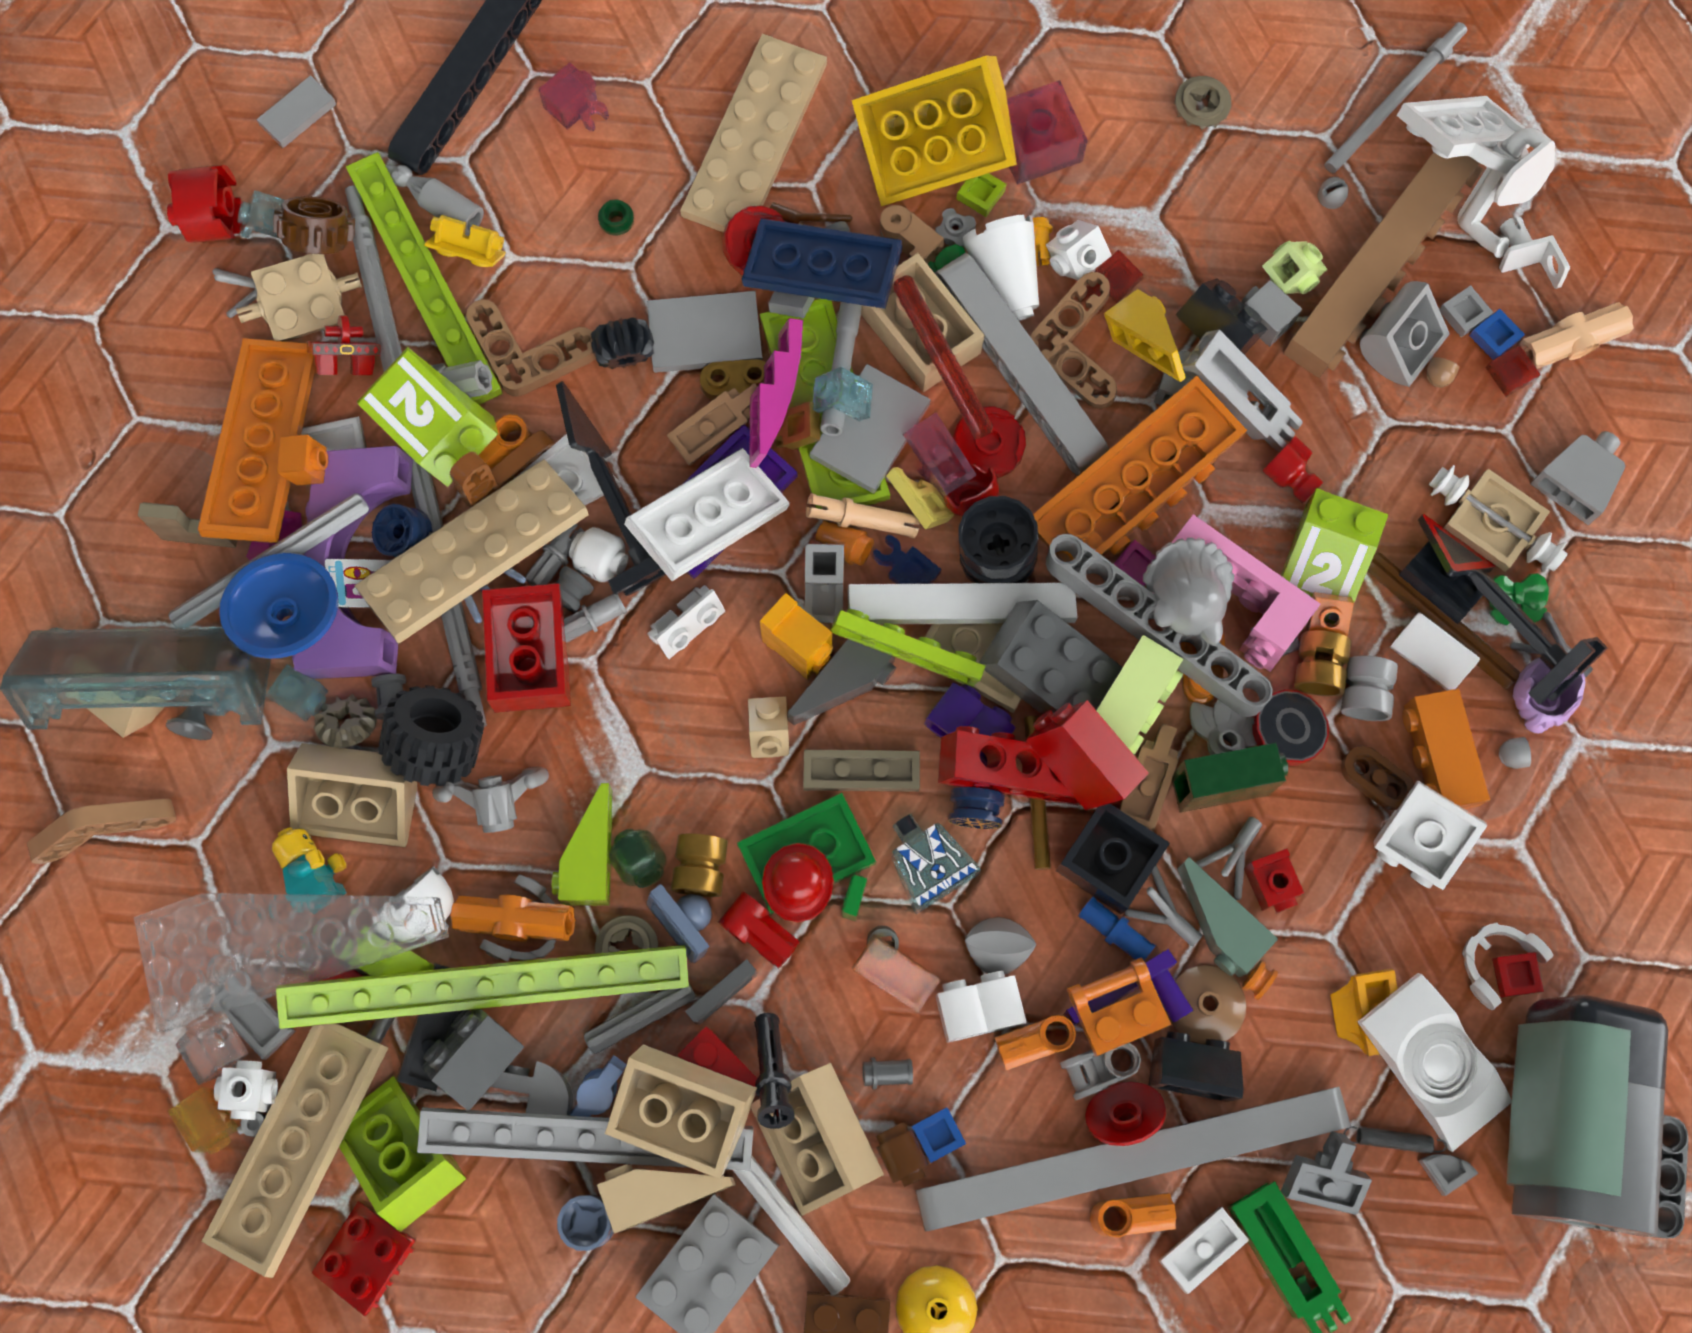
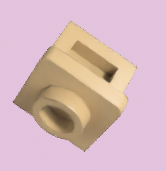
[748,696,790,758]

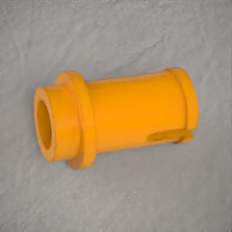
[1032,217,1053,266]

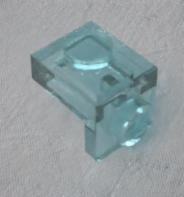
[812,367,873,422]

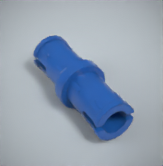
[1078,896,1156,961]

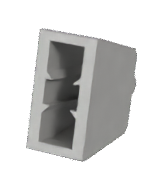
[1530,431,1626,525]

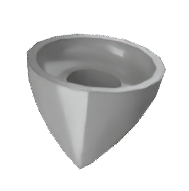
[965,917,1036,974]

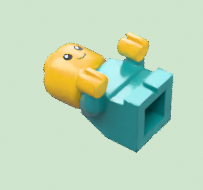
[272,827,347,914]

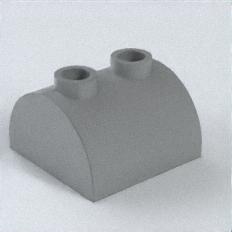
[1360,281,1450,387]

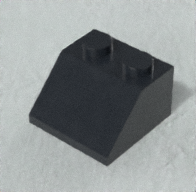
[1148,1031,1244,1102]

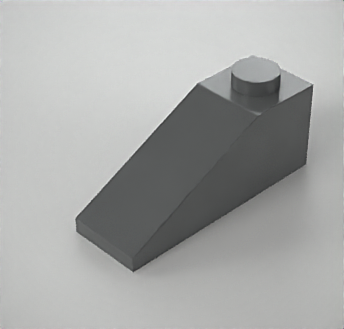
[788,639,896,725]

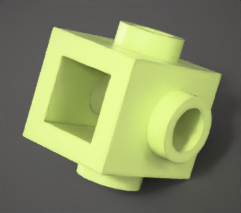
[1262,241,1328,294]

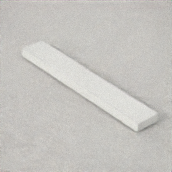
[847,583,1078,624]

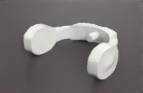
[1462,923,1553,1010]

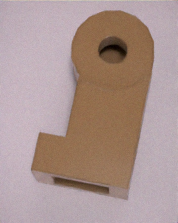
[880,205,944,264]

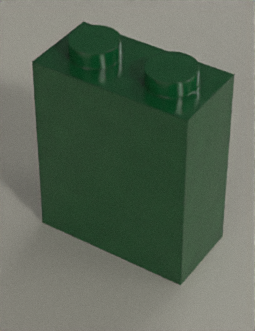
[1172,743,1288,813]

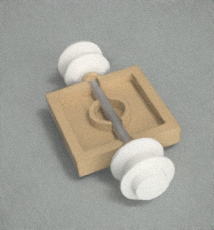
[1429,465,1568,573]

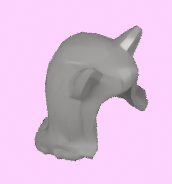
[1143,538,1234,646]

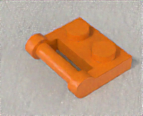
[1067,957,1171,1057]

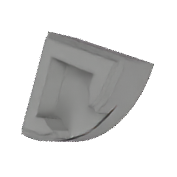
[1418,1154,1478,1196]

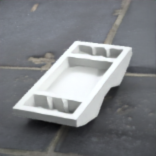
[1358,973,1512,1152]

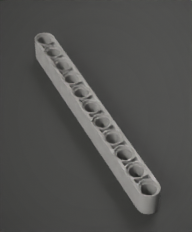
[915,1087,1351,1231]

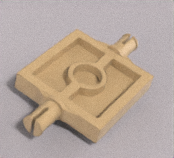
[236,254,362,342]

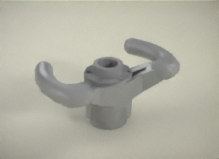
[432,766,549,833]

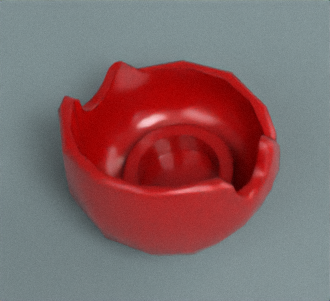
[942,465,999,517]

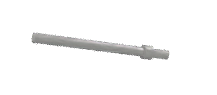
[1324,22,1467,174]

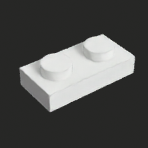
[1158,1207,1249,1294]

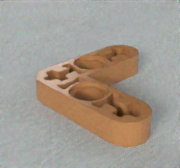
[1030,272,1117,409]
[466,299,595,397]
[27,799,177,864]

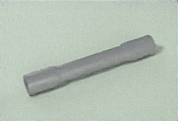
[820,302,862,436]

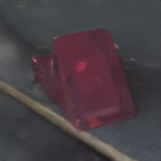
[903,412,976,496]

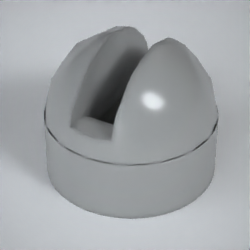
[1317,177,1348,209]
[1499,737,1531,769]

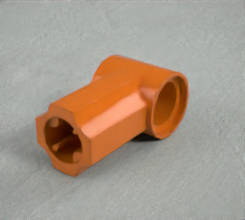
[479,414,532,469]
[994,1015,1076,1071]
[1090,1193,1177,1238]

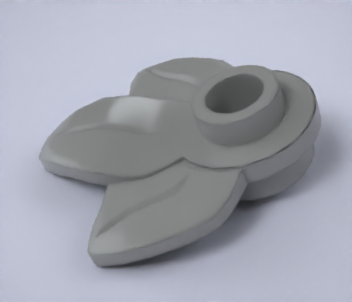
[1190,700,1257,755]

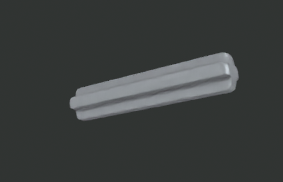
[584,984,695,1054]

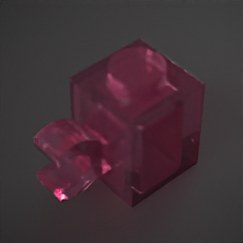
[539,62,609,132]

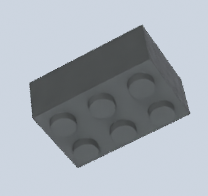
[979,600,1123,715]

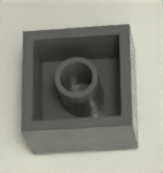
[422,1009,524,1112]

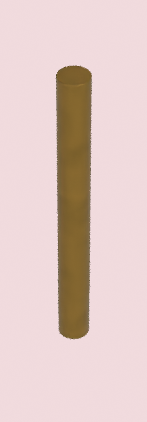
[1024,716,1051,870]

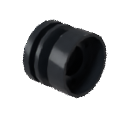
[958,496,1038,583]

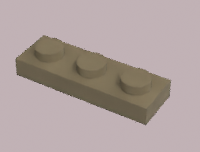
[803,750,920,792]

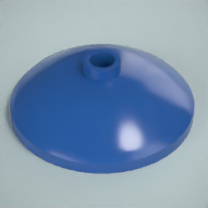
[219,553,339,659]

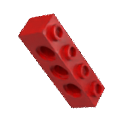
[938,726,1080,806]

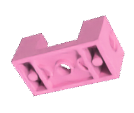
[1153,514,1321,672]

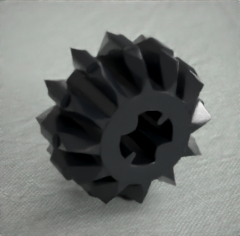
[591,317,654,369]

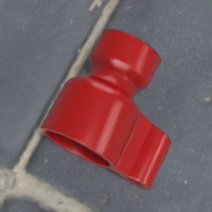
[1262,436,1323,504]

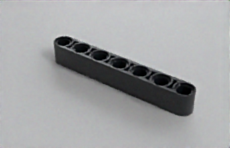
[388,0,542,175]

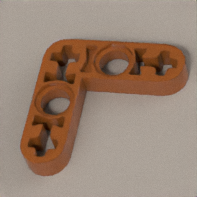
[450,430,555,508]

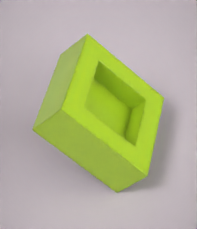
[956,173,1006,217]

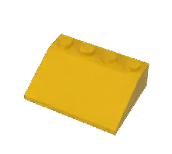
[851,56,1017,206]

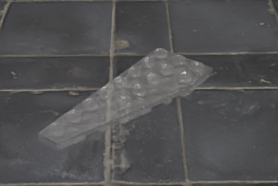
[134,893,449,1032]

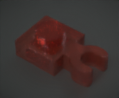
[1081,250,1143,315]

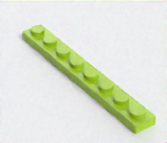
[346,152,503,405]

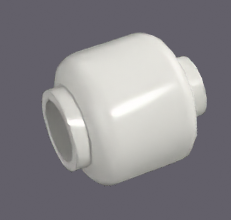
[569,527,628,582]

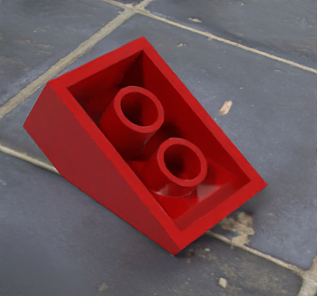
[482,584,571,713]

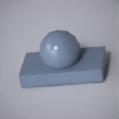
[646,884,712,963]

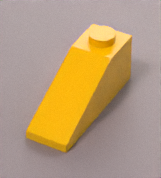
[1104,289,1186,382]

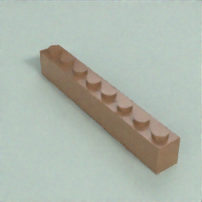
[1284,152,1484,378]

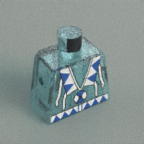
[891,814,981,914]

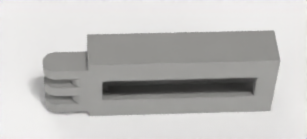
[1182,329,1303,452]

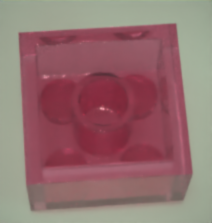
[1007,80,1088,185]

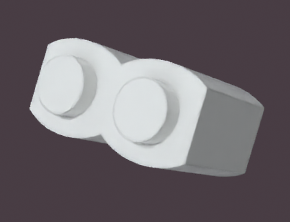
[935,971,1027,1043]

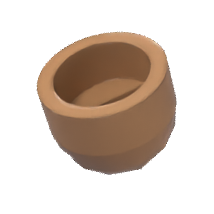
[1427,357,1459,388]

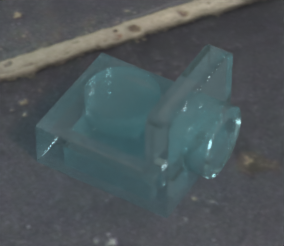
[237,190,285,239]
[265,664,328,722]

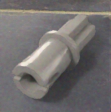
[525,524,585,586]
[564,593,627,643]

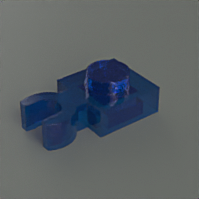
[873,535,942,584]

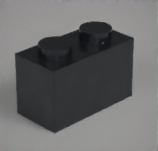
[1176,278,1268,355]

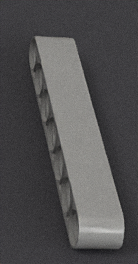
[935,253,1109,476]
[1046,534,1272,717]

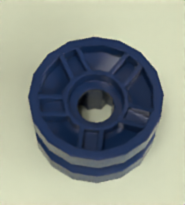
[371,504,433,557]

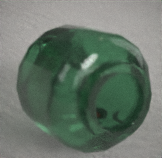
[609,829,667,888]

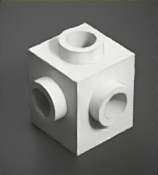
[1046,220,1112,280]
[214,1060,278,1120]

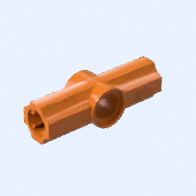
[450,895,576,942]

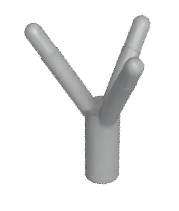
[213,268,257,318]
[1196,817,1262,900]
[1125,866,1202,946]

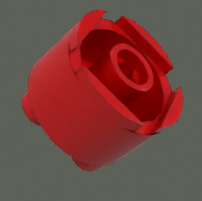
[167,165,243,243]

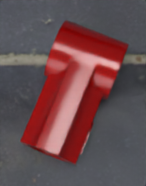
[718,891,800,969]

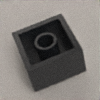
[1056,804,1170,914]

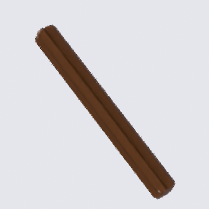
[1368,552,1520,689]

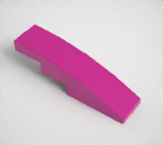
[749,318,803,468]

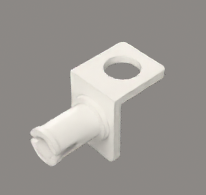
[1499,216,1570,289]

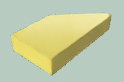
[886,467,955,530]

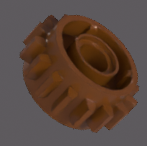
[273,196,355,254]

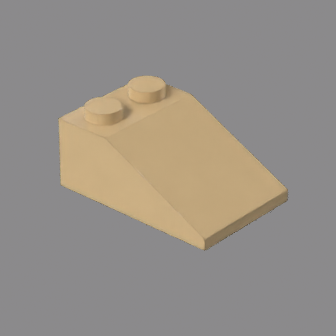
[597,1164,736,1233]

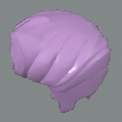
[1513,657,1585,734]

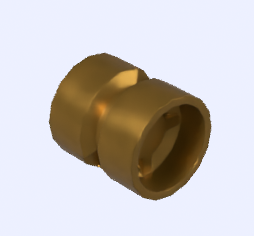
[1294,630,1351,697]
[671,833,728,897]

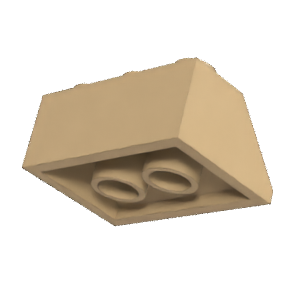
[287,743,417,847]
[605,1044,757,1179]
[751,1063,884,1216]

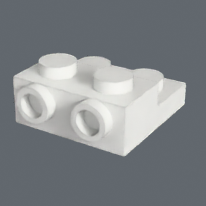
[1373,780,1488,890]

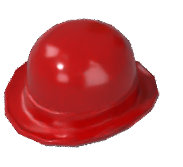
[762,843,834,923]

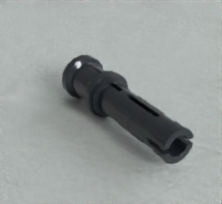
[754,1013,795,1129]

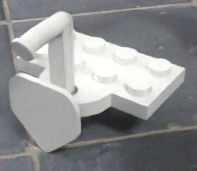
[1397,96,1555,258]

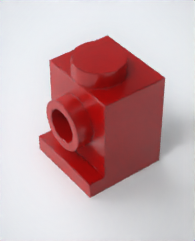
[1244,848,1304,914]

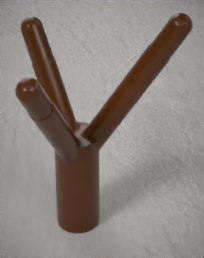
[770,202,853,225]

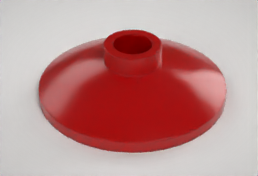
[1085,1082,1166,1146]

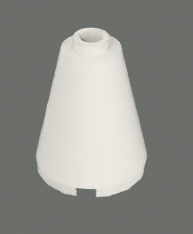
[962,215,1039,321]

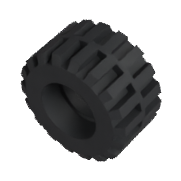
[378,685,484,786]

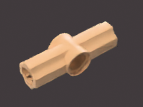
[1519,302,1634,370]

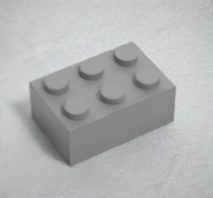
[636,1194,780,1333]

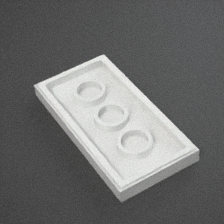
[624,448,790,581]

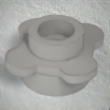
[935,208,976,247]

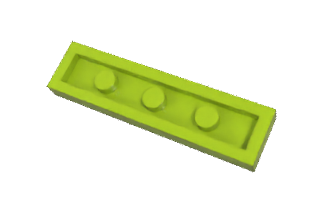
[830,609,985,687]

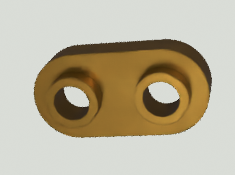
[700,359,766,400]

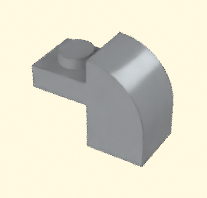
[805,544,844,623]
[490,1061,573,1116]

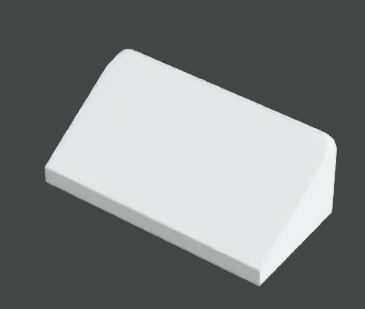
[1390,613,1480,691]

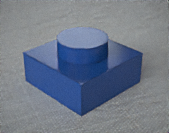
[1469,309,1525,362]
[911,1107,966,1163]

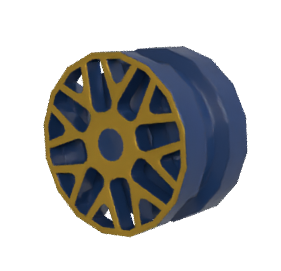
[948,787,1005,829]

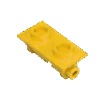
[424,215,506,267]

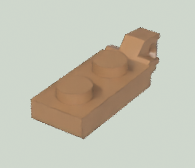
[667,383,758,466]
[1119,723,1179,831]

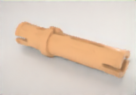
[806,493,920,538]

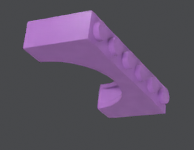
[292,446,413,679]

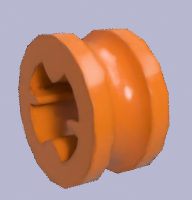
[1241,960,1278,1001]

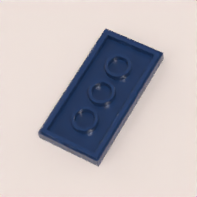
[742,218,902,309]

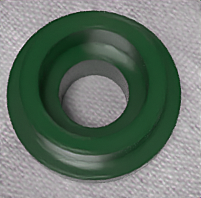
[598,199,634,236]

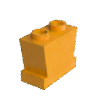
[760,593,833,680]

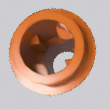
[815,520,874,566]

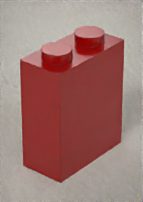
[1026,700,1149,811]

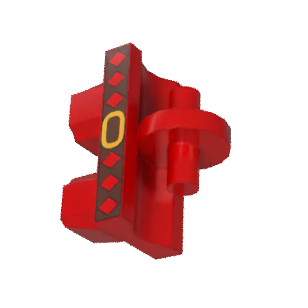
[307,315,381,376]

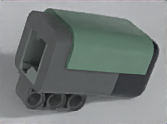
[1507,995,1689,1239]

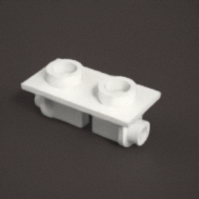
[647,585,725,659]

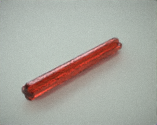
[894,275,993,439]

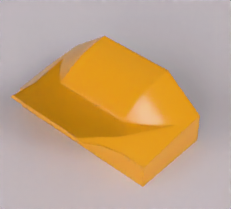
[1330,968,1398,1056]

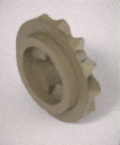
[1174,76,1232,131]
[314,694,377,748]
[595,915,658,954]

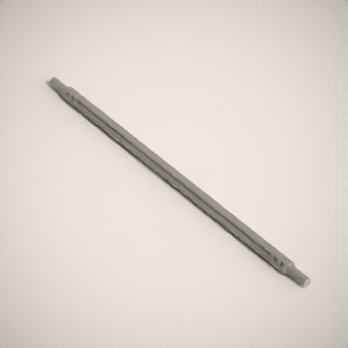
[345,186,487,727]

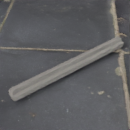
[168,493,369,630]

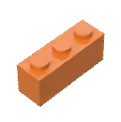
[1402,688,1490,809]

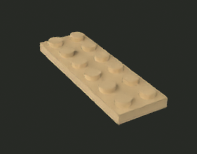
[680,34,827,233]
[354,459,589,644]
[201,1023,388,1278]

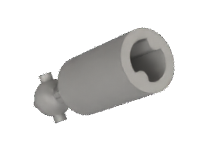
[386,165,484,236]

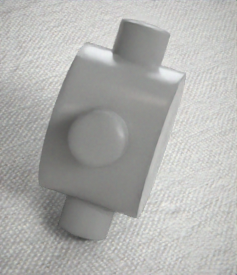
[237,1112,266,1137]

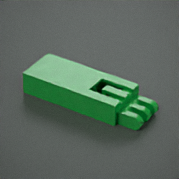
[1227,1181,1352,1333]

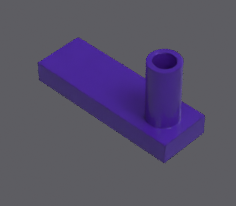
[1063,949,1194,1026]

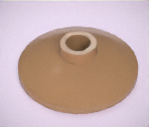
[1169,965,1246,1045]

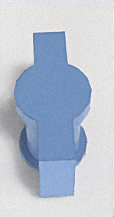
[569,1055,627,1117]

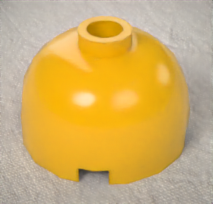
[895,1265,978,1333]

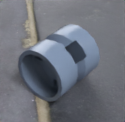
[557,1195,614,1251]

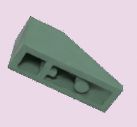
[1177,857,1278,977]

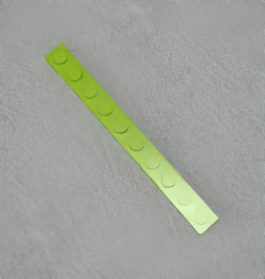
[276,945,689,1029]

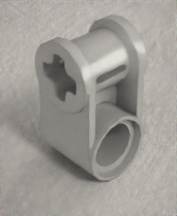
[1060,1043,1141,1101]

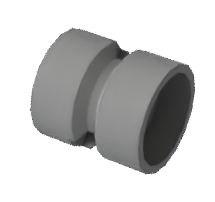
[1341,656,1398,721]

